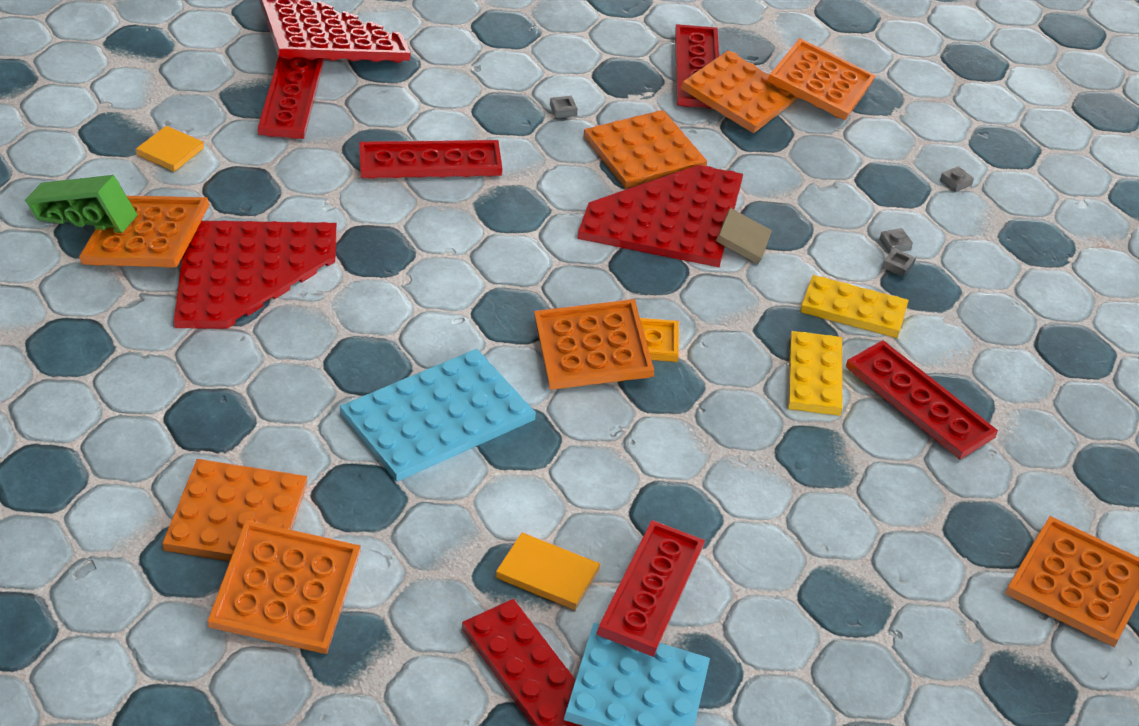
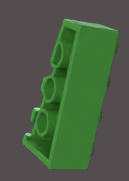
[25,175,138,233]

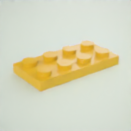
[800,275,909,338]
[788,331,843,416]

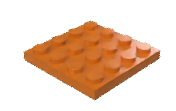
[767,38,876,121]
[681,50,797,133]
[583,110,707,189]
[79,195,210,268]
[534,299,654,390]
[162,459,308,561]
[1005,516,1139,648]
[207,520,361,654]

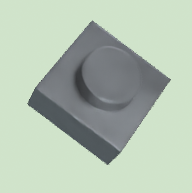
[550,95,578,118]
[940,166,974,192]
[879,228,913,253]
[882,248,916,277]

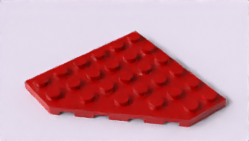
[259,0,411,63]
[577,165,743,268]
[174,220,337,329]

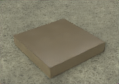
[716,208,772,264]

